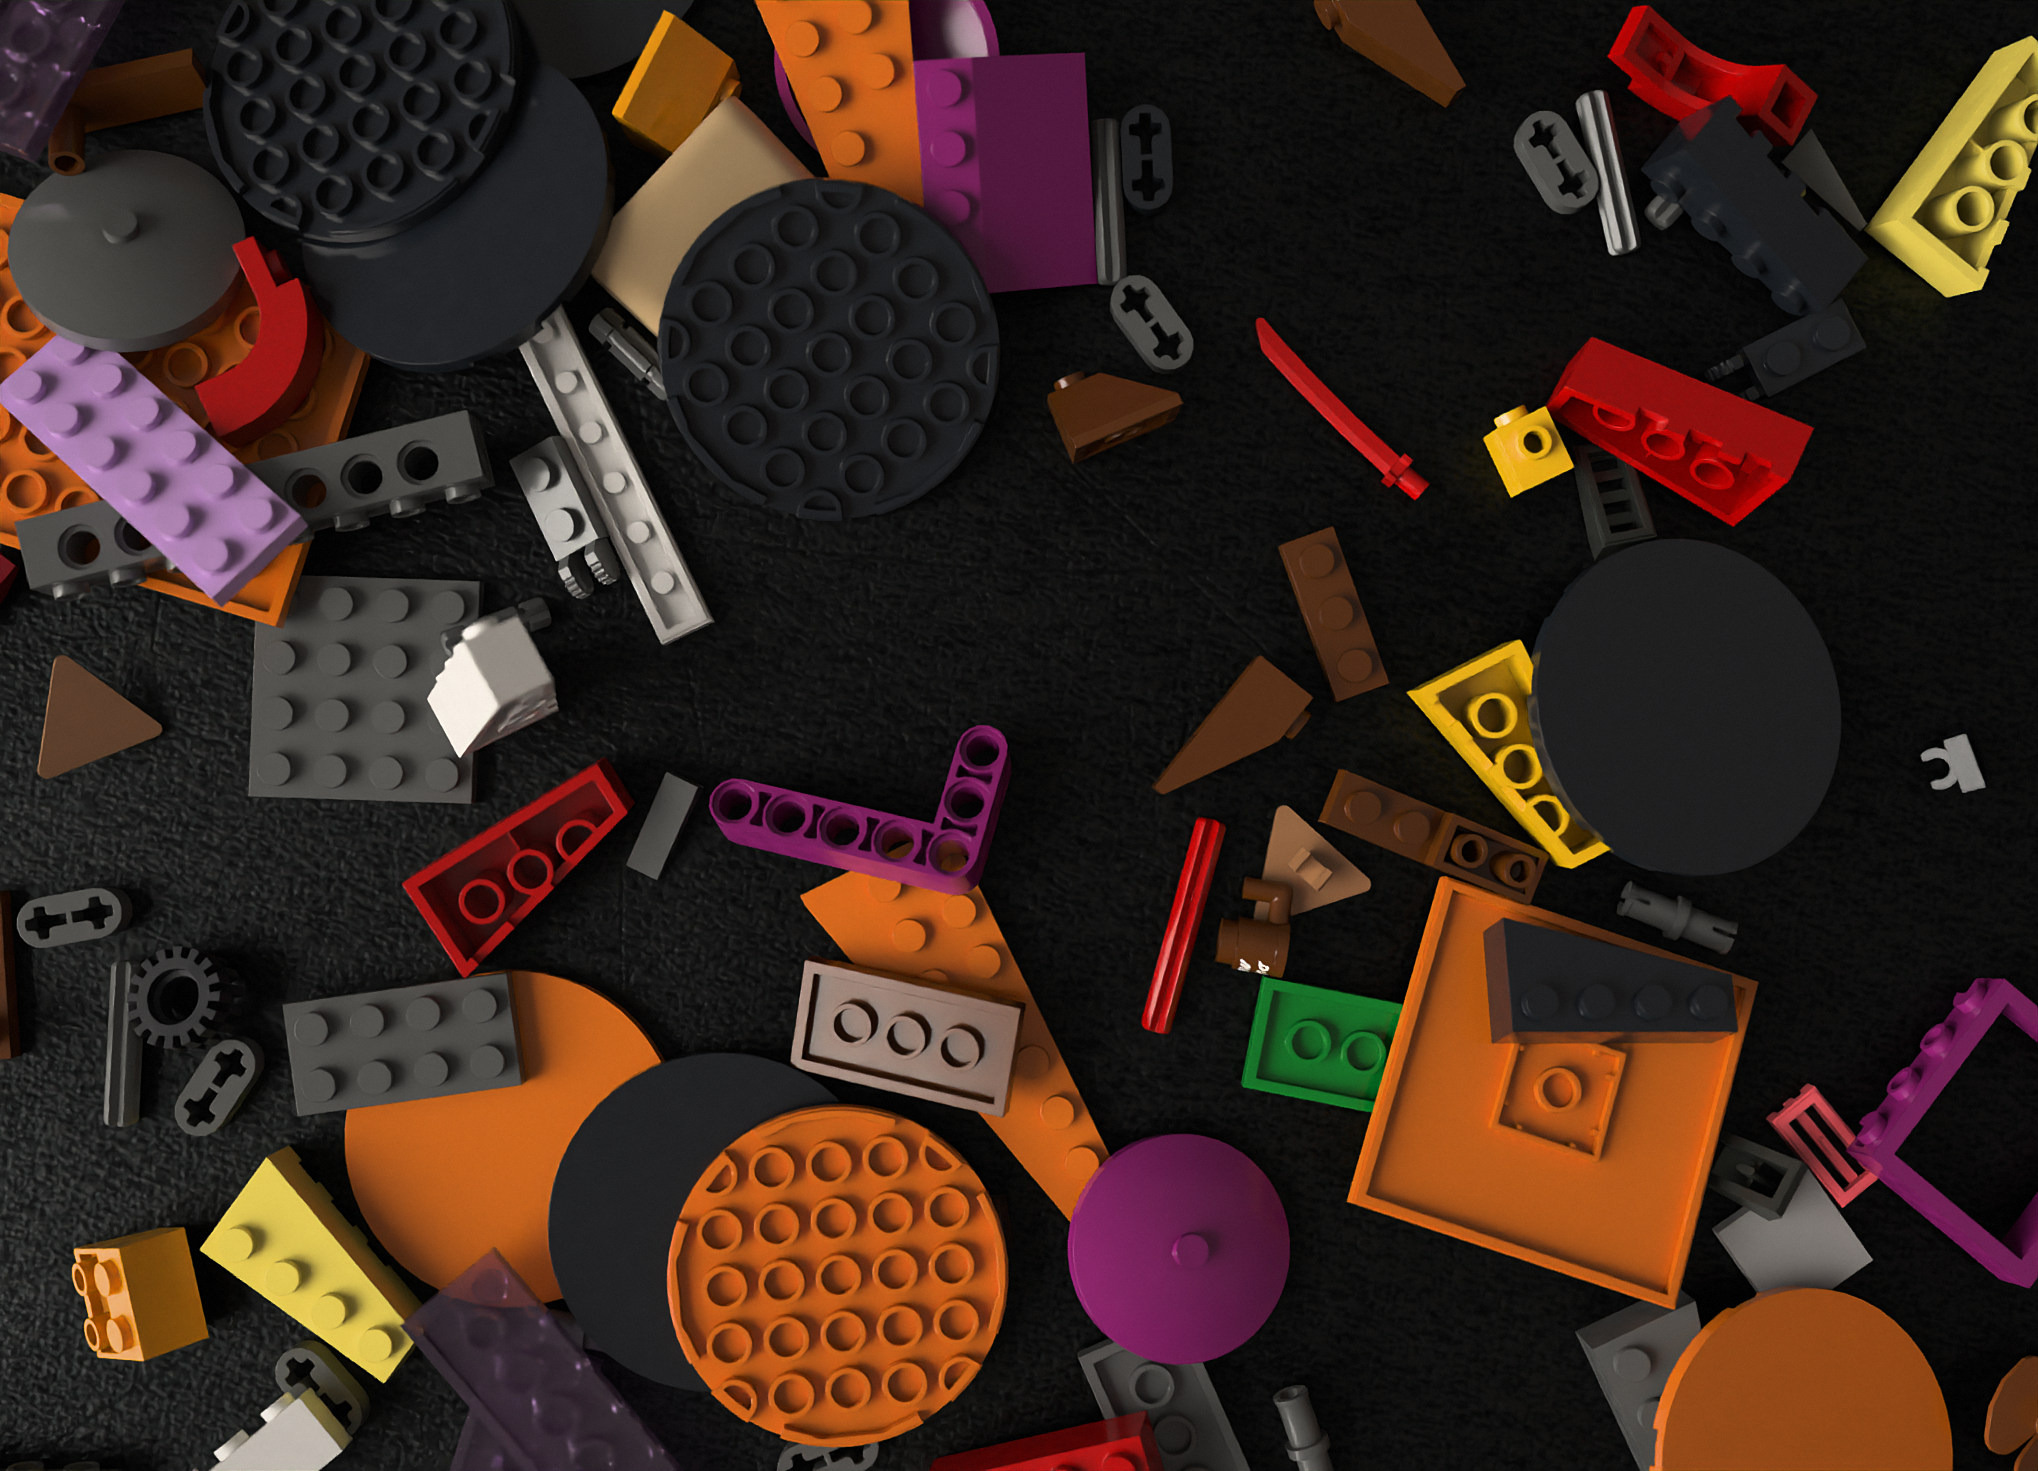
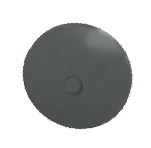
[8,150,248,352]

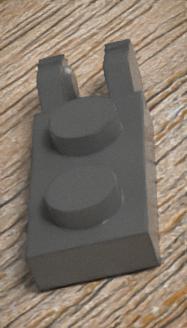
[509,436,621,599]

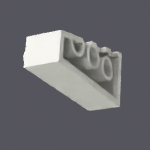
[427,616,559,758]
[192,1387,353,1471]

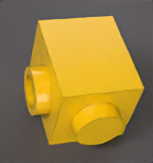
[1483,405,1574,498]

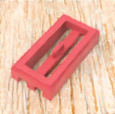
[1765,1084,1878,1208]

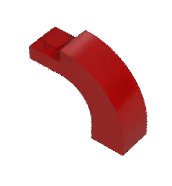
[1607,5,1818,146]
[194,236,324,449]

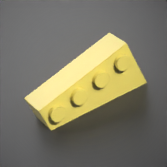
[1864,36,2038,298]
[199,1145,435,1383]

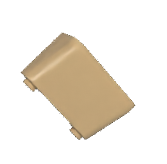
[590,96,816,338]

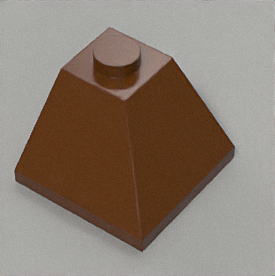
[1047,371,1183,464]

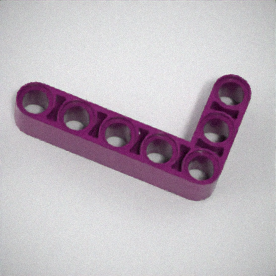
[709,725,1012,895]

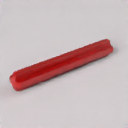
[1141,817,1226,1034]

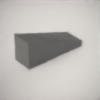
[1775,129,1867,237]
[626,772,704,880]

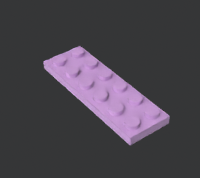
[0,334,308,608]

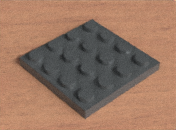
[249,575,484,804]

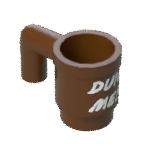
[1215,876,1293,978]

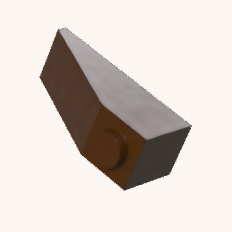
[1314,0,1466,108]
[1151,655,1313,794]

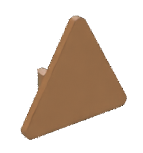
[37,655,162,779]
[1254,805,1371,921]

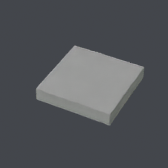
[1712,1169,1873,1293]

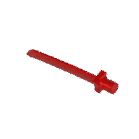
[1255,318,1430,501]

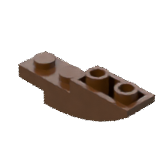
[1318,769,1550,905]

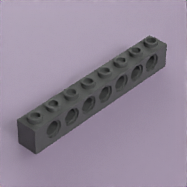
[15,410,496,601]

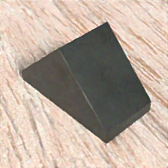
[1707,1129,1809,1221]

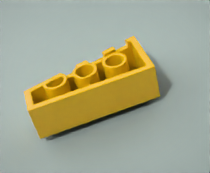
[1406,639,1611,869]

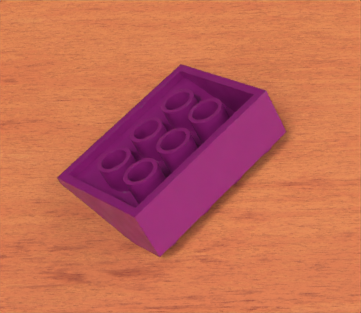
[913,53,1097,293]

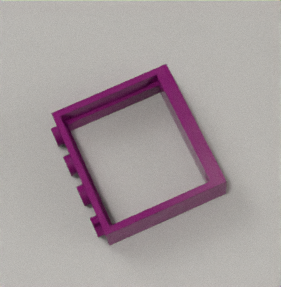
[1846,978,2038,1288]

